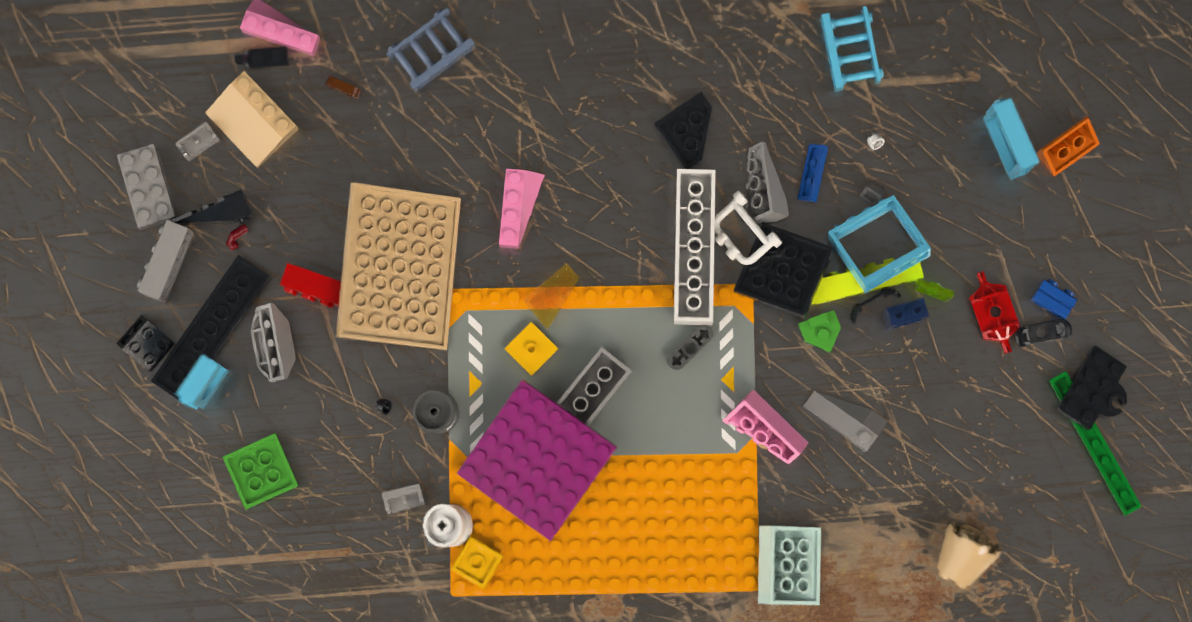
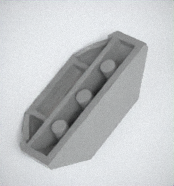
[250,303,296,383]

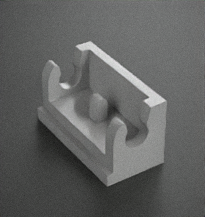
[175,121,220,162]
[382,484,425,514]

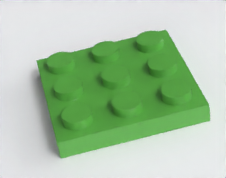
[223,433,299,510]

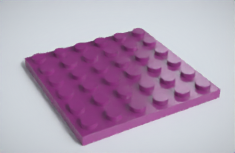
[456,379,617,541]

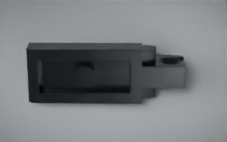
[235,46,289,69]

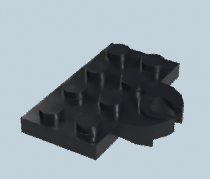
[1056,345,1127,431]

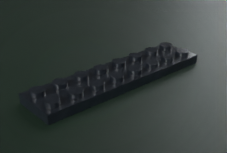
[151,255,270,400]

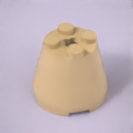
[937,520,1002,589]

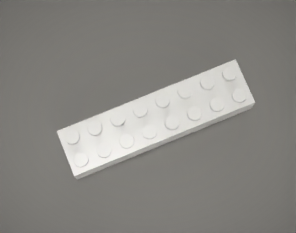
[674,169,715,325]

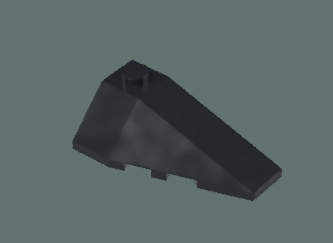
[172,190,254,225]

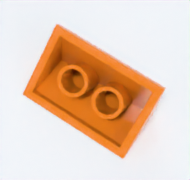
[1036,116,1100,177]

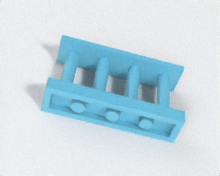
[820,6,884,92]

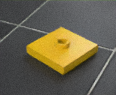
[504,322,558,376]
[451,536,504,589]

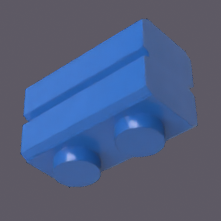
[1031,279,1078,319]

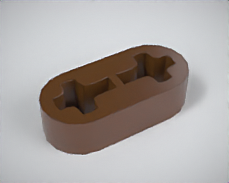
[325,76,362,99]

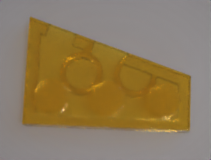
[523,264,579,330]

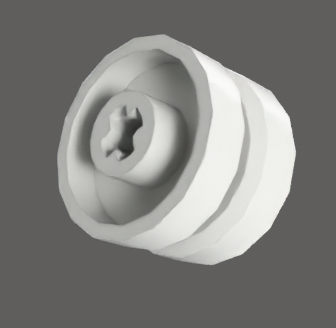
[423,504,473,547]

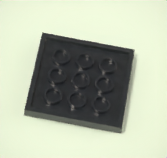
[733,223,834,318]

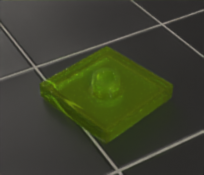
[912,278,955,302]

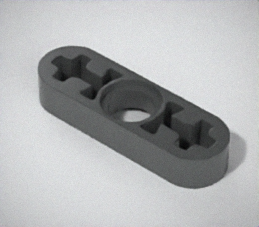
[668,325,713,370]

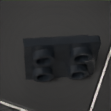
[117,314,174,372]

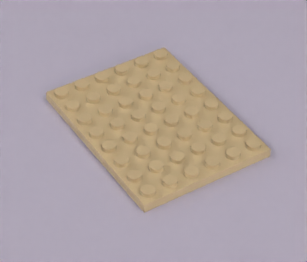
[336,182,461,350]

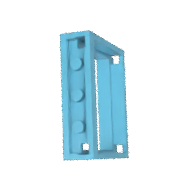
[983,98,1039,181]
[828,195,931,293]

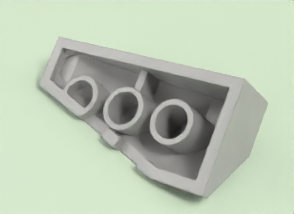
[743,141,789,226]
[803,391,888,452]

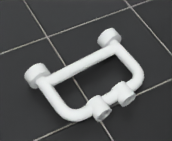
[714,190,783,265]

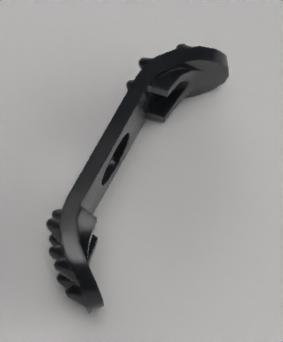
[850,287,901,324]
[1016,319,1072,348]

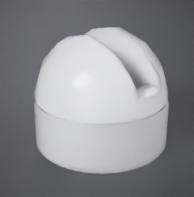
[867,133,884,150]

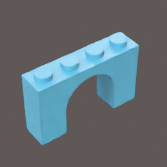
[176,355,229,410]

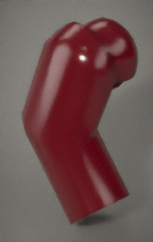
[226,224,248,251]

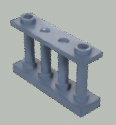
[386,8,475,92]

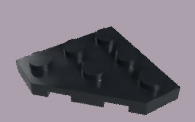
[654,92,712,169]

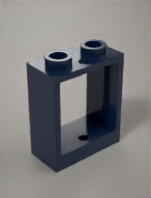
[882,298,929,331]

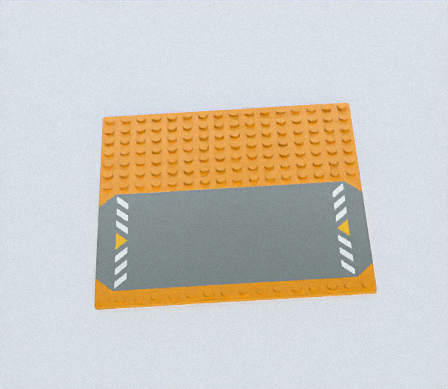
[448,284,759,596]

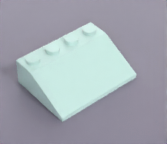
[758,526,821,605]

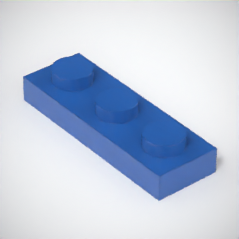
[797,144,828,202]

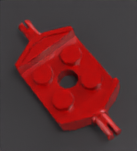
[968,271,1020,354]

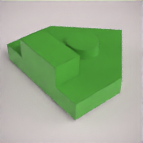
[798,310,841,353]

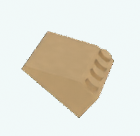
[205,71,299,168]

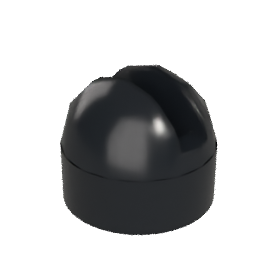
[375,399,392,415]

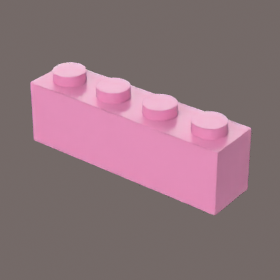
[240,0,320,57]
[499,168,545,249]
[722,389,809,464]

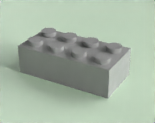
[117,144,177,230]
[137,220,194,303]
[557,347,632,426]

